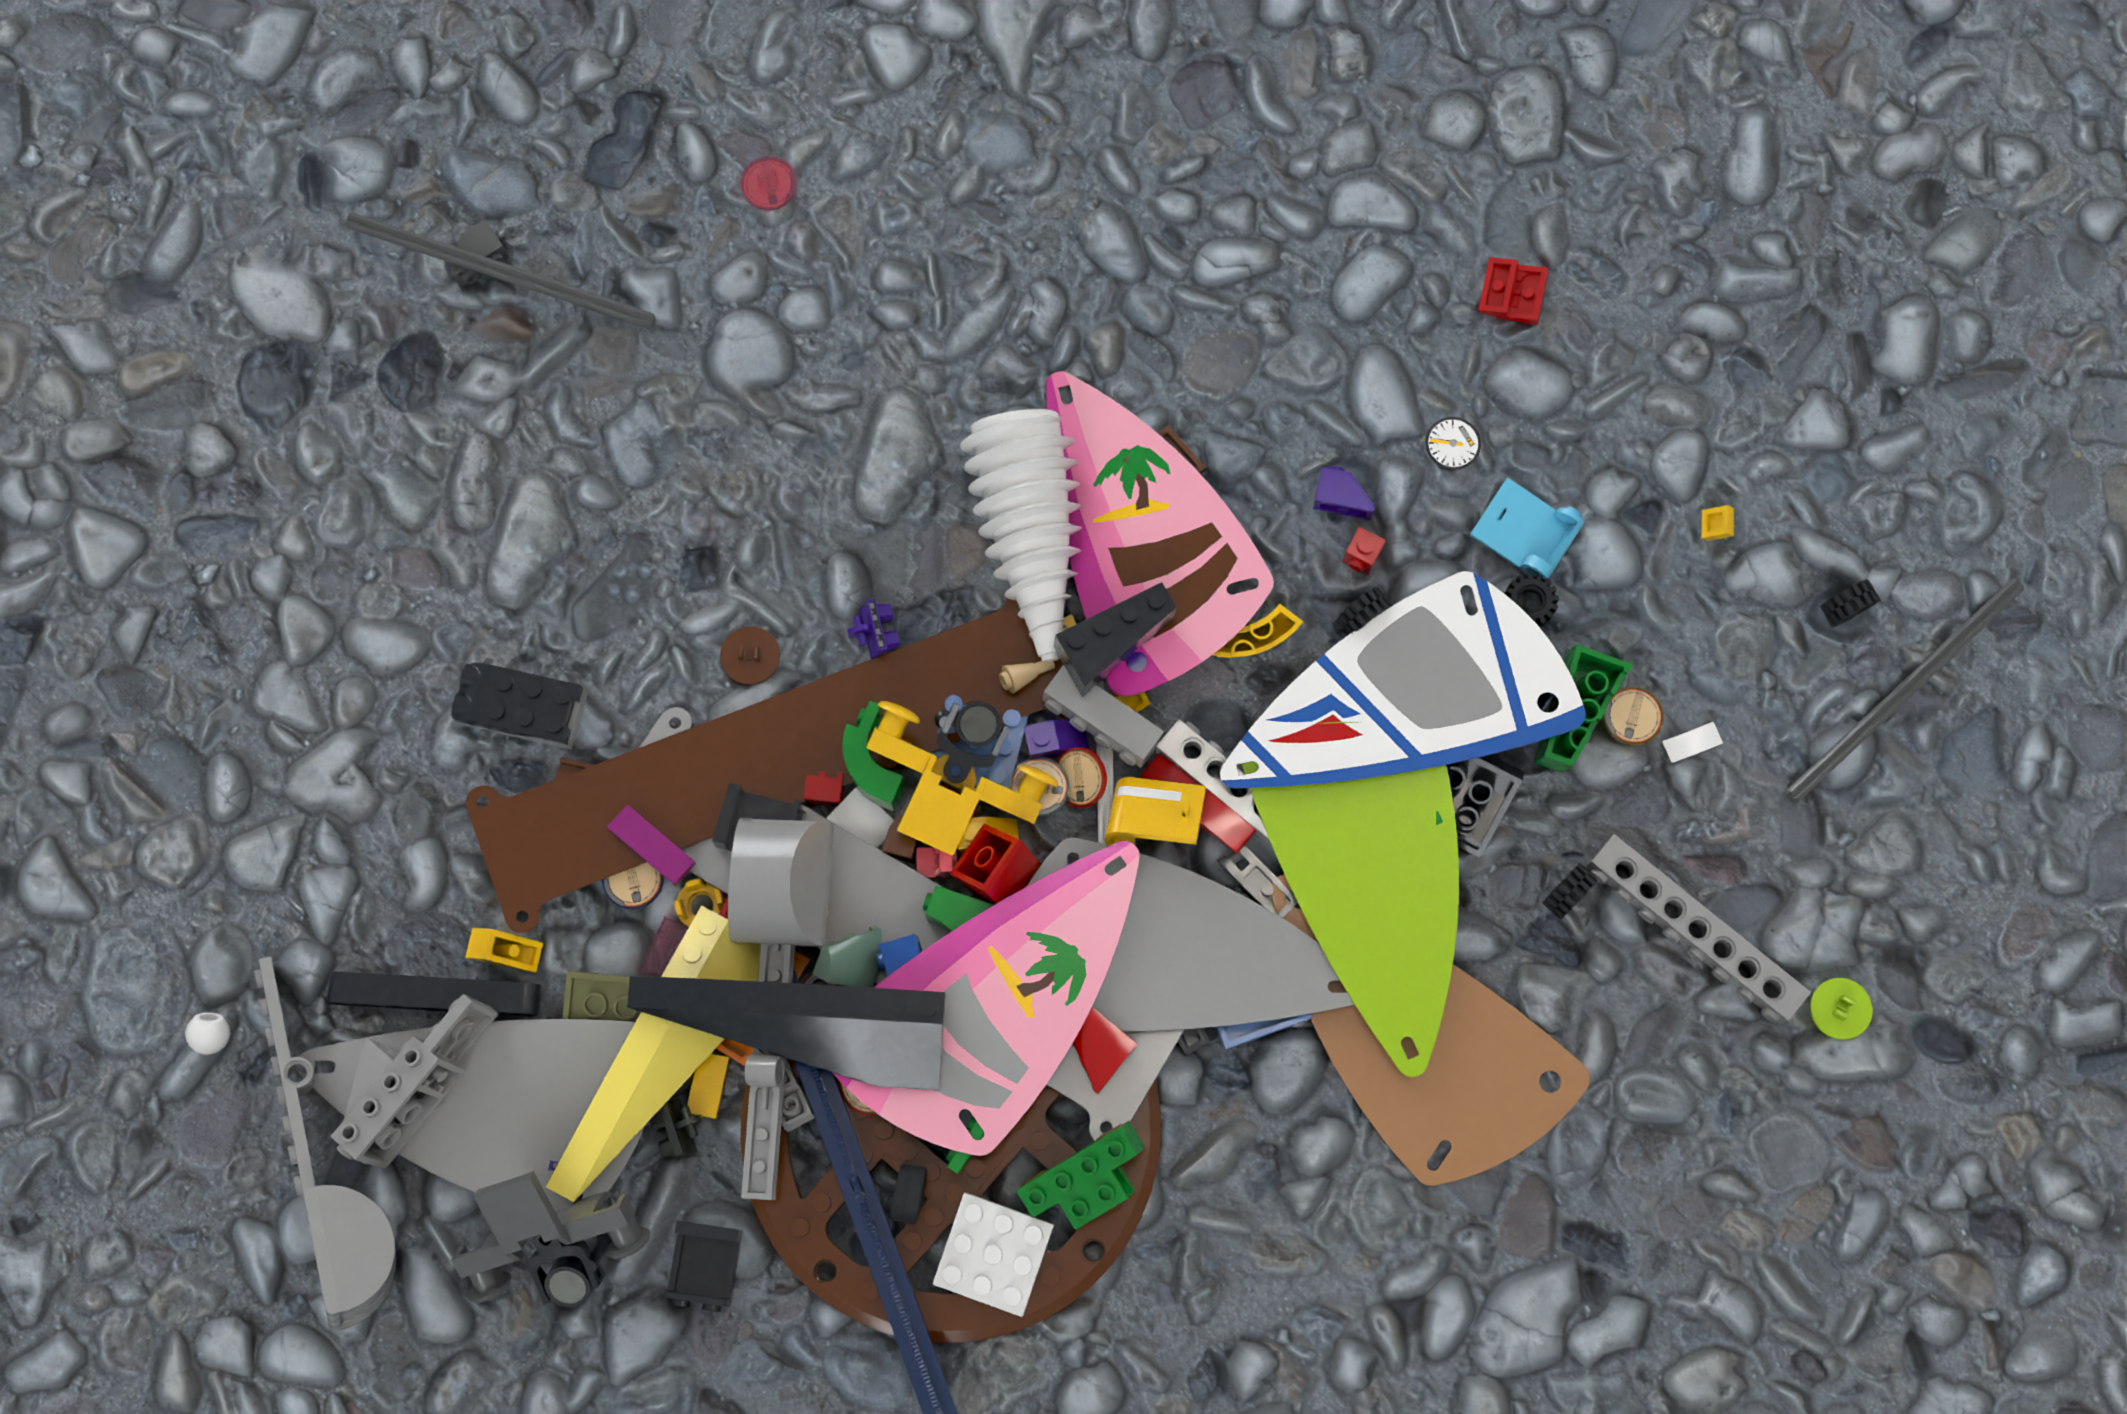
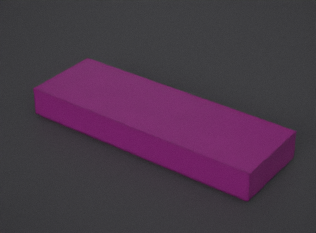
[607,804,696,887]

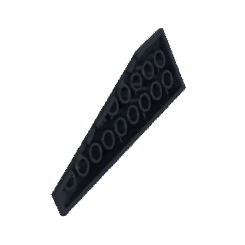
[627,976,946,1090]

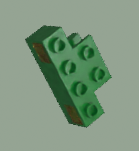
[1016,1120,1146,1230]

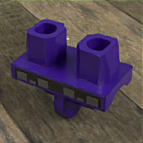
[847,599,900,659]

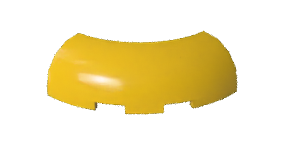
[1212,604,1304,658]

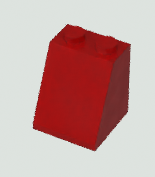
[950,823,1042,905]

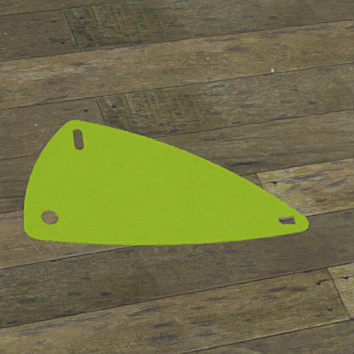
[1242,722,1459,1077]

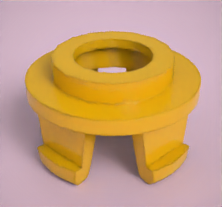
[674,878,726,927]

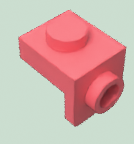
[915,847,957,878]

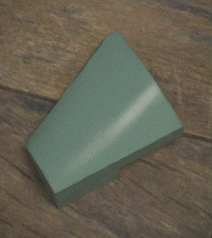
[813,925,882,988]

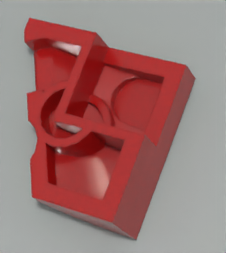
[1072,1007,1137,1094]

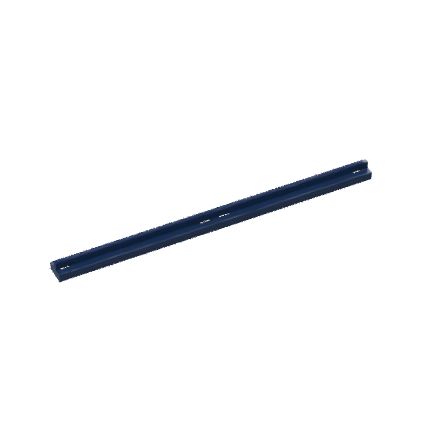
[792,967,958,1414]

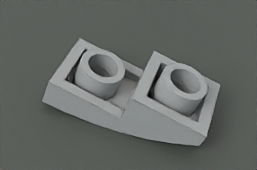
[782,1059,815,1132]

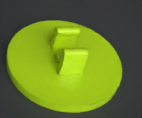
[1810,978,1873,1040]

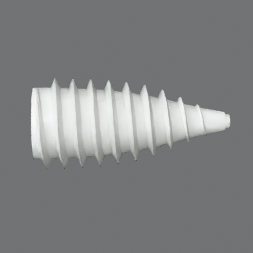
[960,409,1082,662]

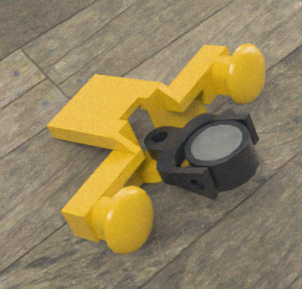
[866,700,1058,856]

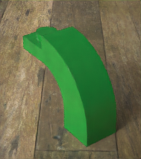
[842,701,905,811]

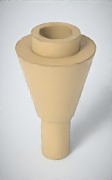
[999,661,1055,694]

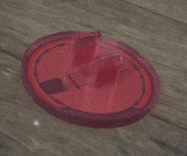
[740,156,797,211]

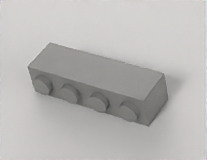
[1042,665,1164,768]

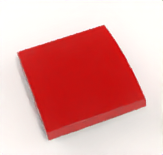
[1478,257,1549,325]

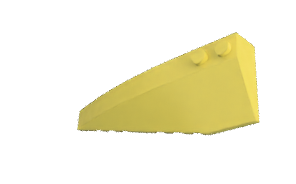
[546,905,761,1202]

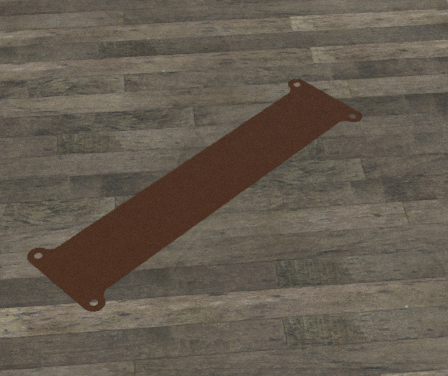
[466,586,1070,933]

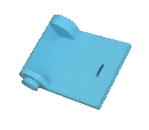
[1469,477,1584,581]

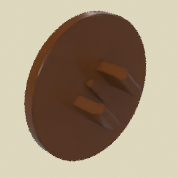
[720,627,780,685]

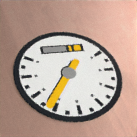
[1425,417,1481,470]

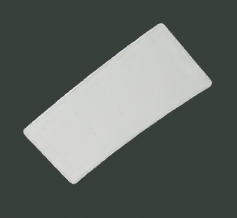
[1662,722,1723,763]

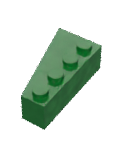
[1533,644,1633,773]

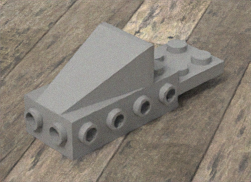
[331,994,498,1169]

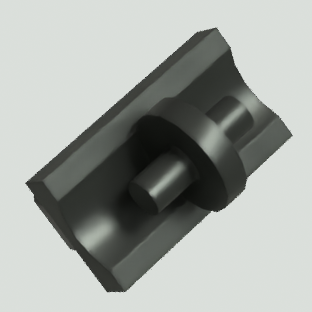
[650,1099,703,1157]

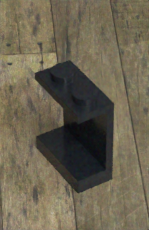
[712,783,806,851]

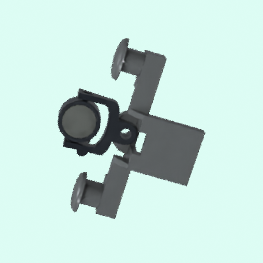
[451,1171,650,1308]

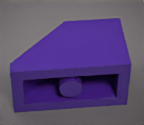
[1313,466,1375,520]
[1024,720,1089,760]

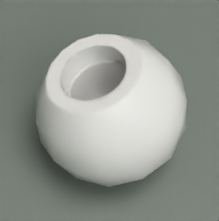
[185,1013,231,1055]

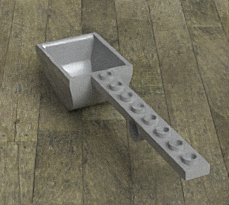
[728,818,834,1200]
[254,957,396,1332]

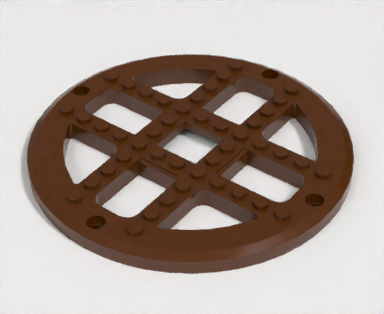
[740,970,1161,1343]

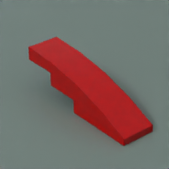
[1140,754,1256,854]

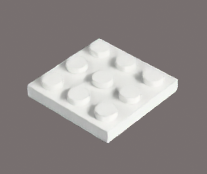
[933,1192,1055,1317]

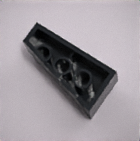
[1053,582,1177,698]

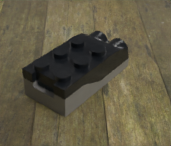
[451,662,588,750]

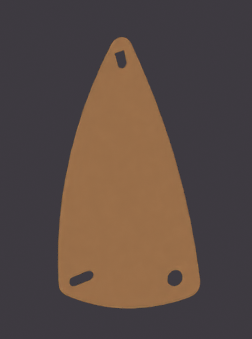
[1271,875,1590,1186]

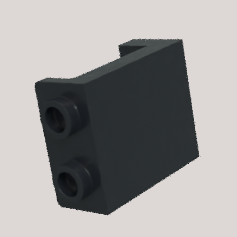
[664,1220,743,1312]

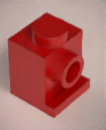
[803,771,845,807]

